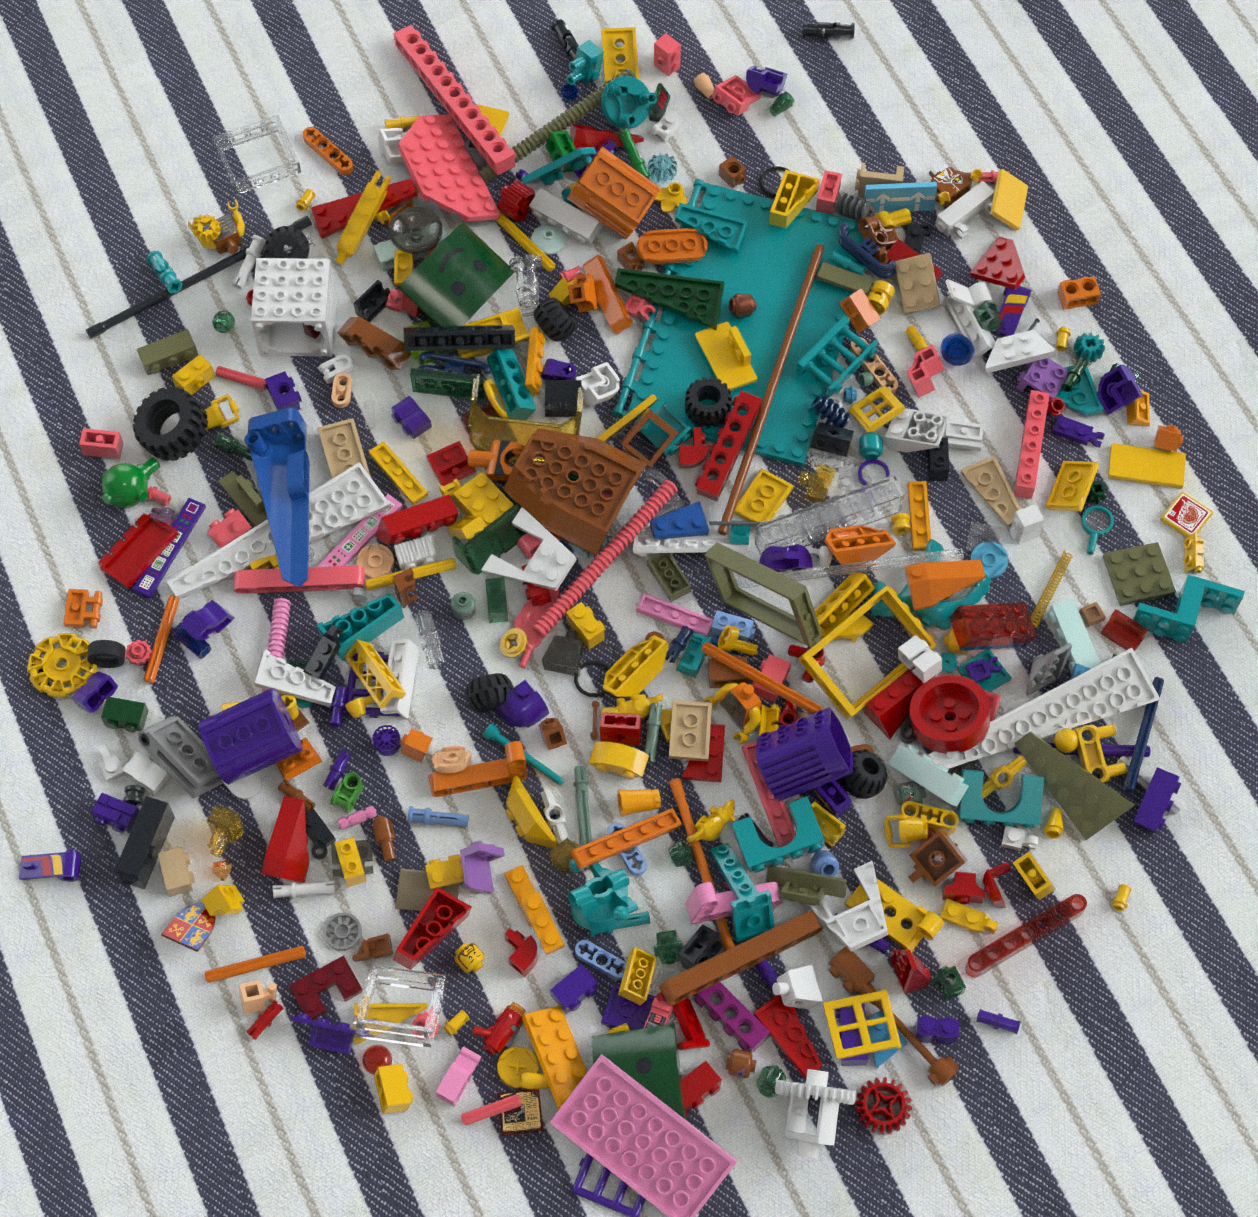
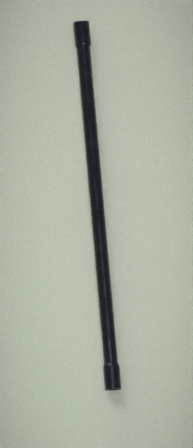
[86,216,312,339]

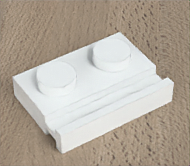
[945,420,984,451]

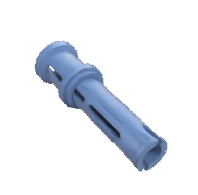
[407,806,469,827]

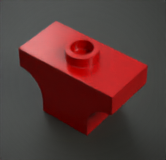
[942,871,986,905]

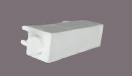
[935,181,994,239]

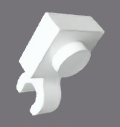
[353,586,387,603]
[98,745,124,782]
[1001,826,1039,851]

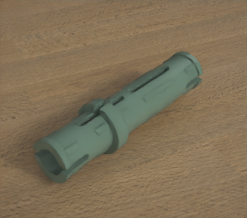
[644,703,663,763]

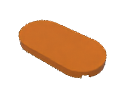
[636,228,708,264]

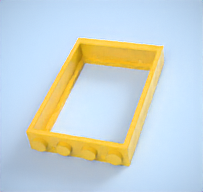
[798,585,937,719]

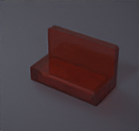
[1101,609,1149,652]

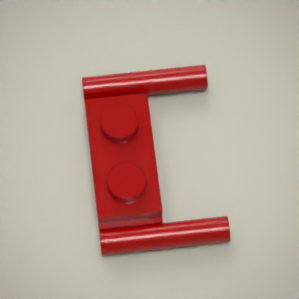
[656,992,710,1050]

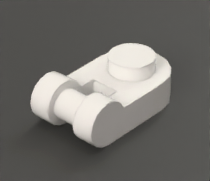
[651,113,679,141]
[318,355,353,384]

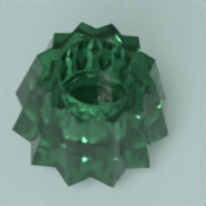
[668,839,693,867]

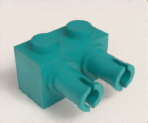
[566,40,604,85]

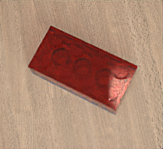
[949,602,1037,651]

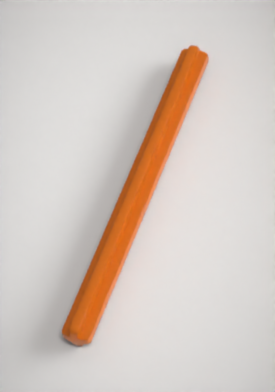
[702,642,822,714]

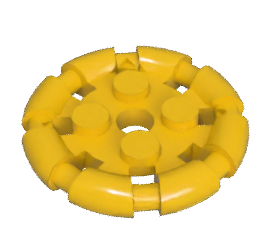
[27,633,97,698]

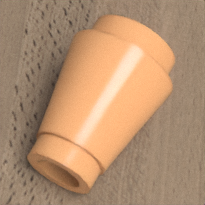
[694,73,714,100]

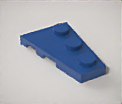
[649,501,709,540]

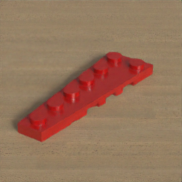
[311,178,418,239]

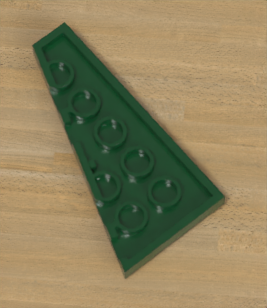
[615,268,725,330]

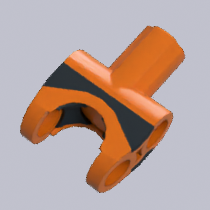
[468,440,525,482]

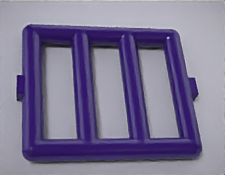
[345,652,401,718]
[572,1153,646,1217]

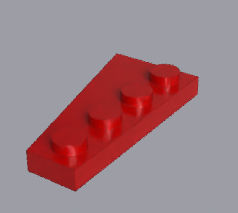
[753,995,822,1080]

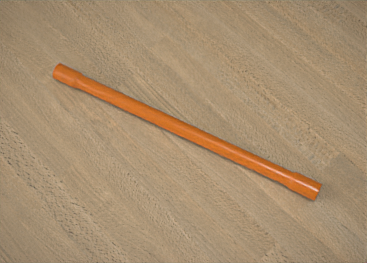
[669,778,735,952]

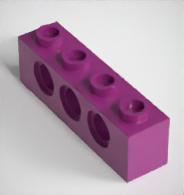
[693,982,770,1053]

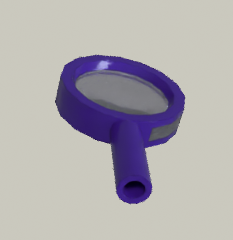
[858,459,890,507]

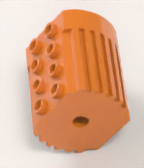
[567,147,661,240]

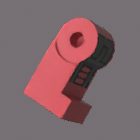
[644,998,673,1028]

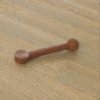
[590,700,599,740]

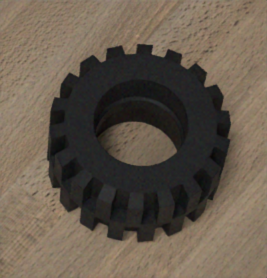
[685,377,732,428]

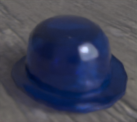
[940,333,975,366]

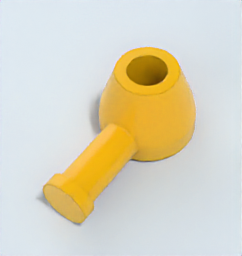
[345,695,382,718]

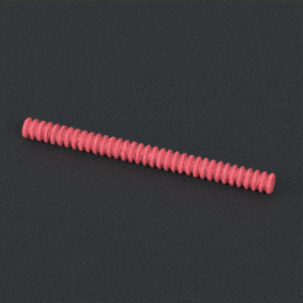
[532,480,678,638]

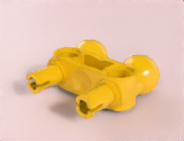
[1054,724,1127,783]

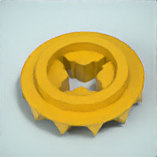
[192,214,221,242]
[500,628,529,659]

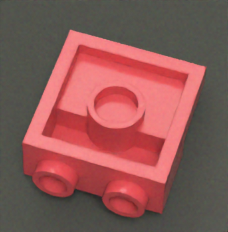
[712,75,762,116]

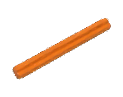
[144,595,179,684]
[205,946,306,983]

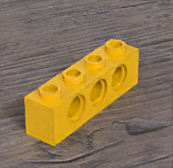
[815,572,875,639]

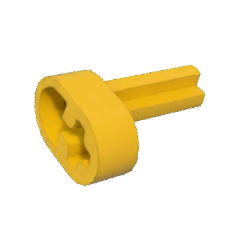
[718,625,758,656]

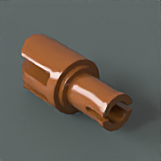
[373,816,397,862]

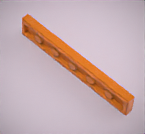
[570,808,682,870]

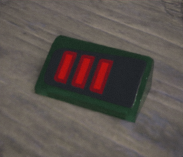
[649,83,670,122]

